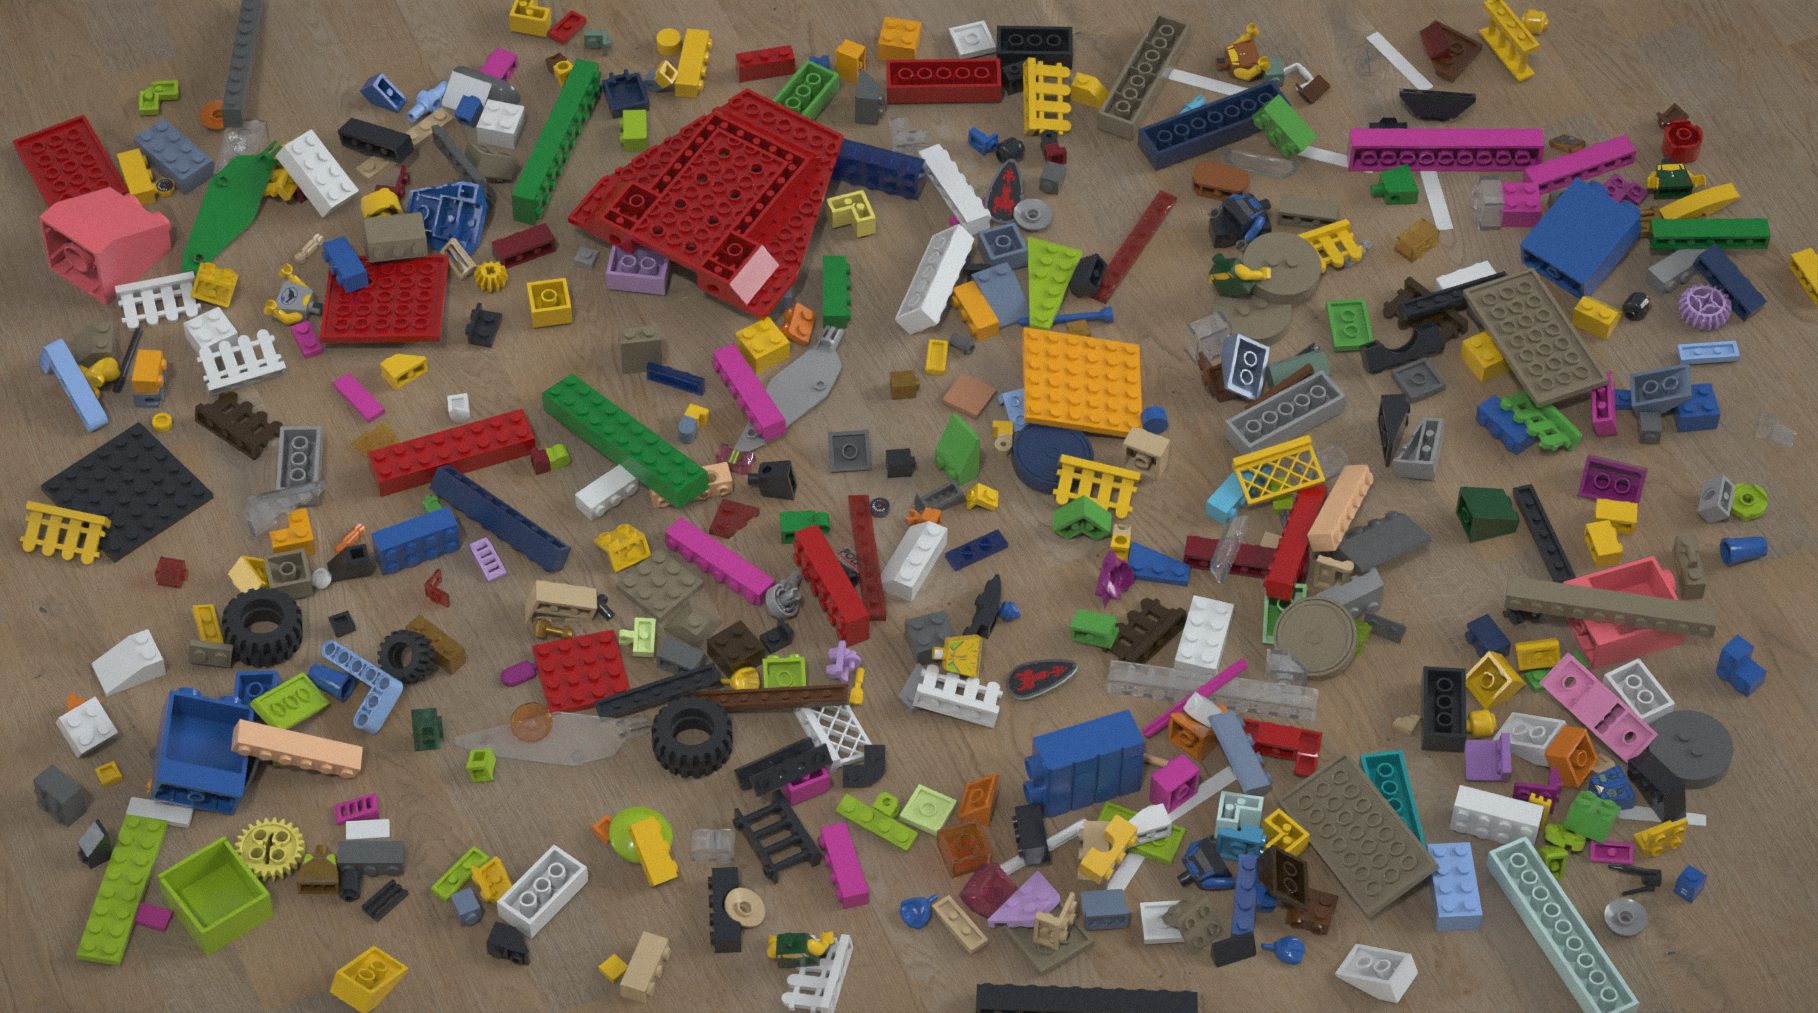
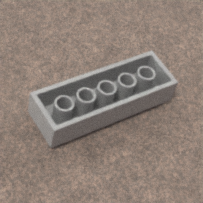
[1224,370,1346,456]

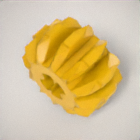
[474,260,508,294]

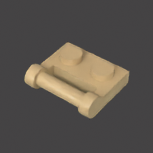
[1313,555,1354,590]

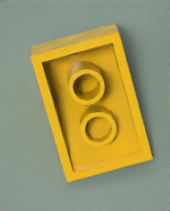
[330,946,409,1013]

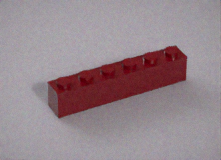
[1183,535,1310,584]

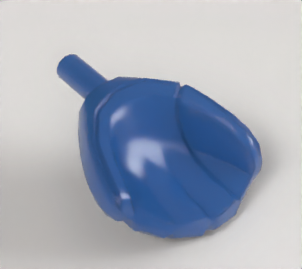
[900,894,938,930]
[1261,936,1305,965]

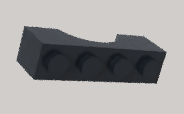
[1359,321,1444,373]
[708,867,741,953]

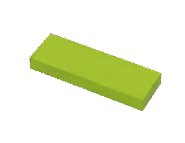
[430,846,490,904]

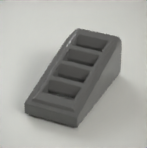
[919,479,966,511]

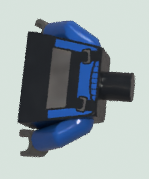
[1211,193,1271,254]
[1177,834,1236,890]

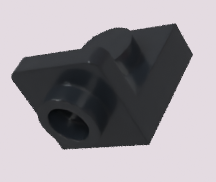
[963,256,991,282]
[759,618,793,655]

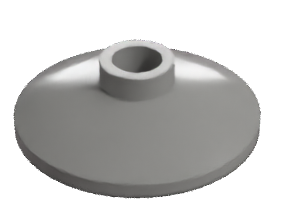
[1014,199,1052,231]
[1604,898,1648,936]

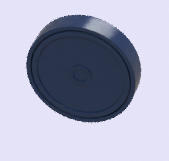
[1011,423,1094,494]

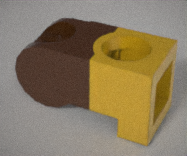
[545,53,573,88]

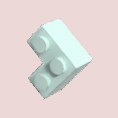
[1214,791,1264,839]

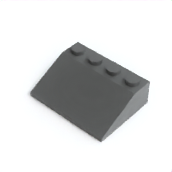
[1329,511,1431,572]

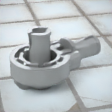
[766,570,802,620]

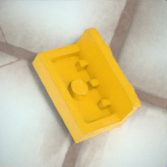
[470,856,514,906]

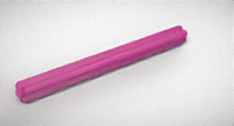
[1142,658,1248,739]

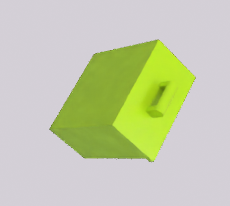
[158,836,274,956]

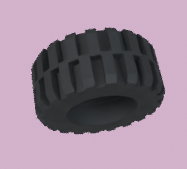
[222,587,303,667]
[651,696,733,778]

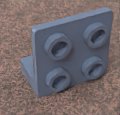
[1080,889,1129,931]

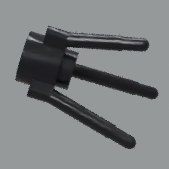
[1608,864,1662,896]

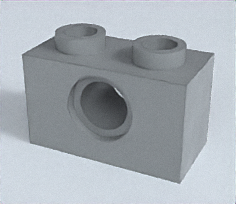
[1697,474,1735,524]

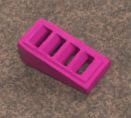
[334,793,379,825]

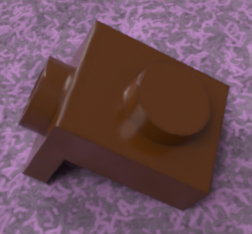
[1656,103,1689,130]

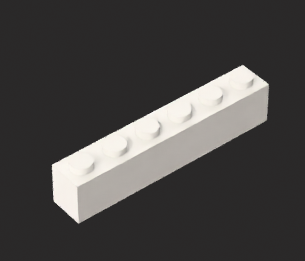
[918,144,991,236]

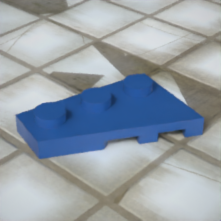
[1128,541,1190,586]

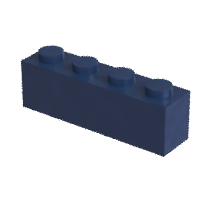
[1693,244,1767,322]

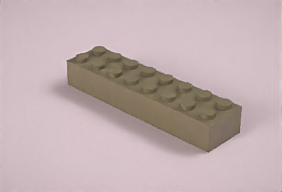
[1097,12,1191,140]

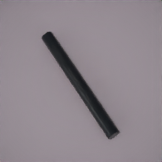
[112,328,143,393]

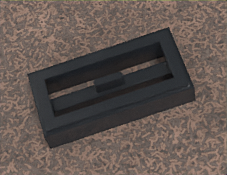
[362,879,408,922]

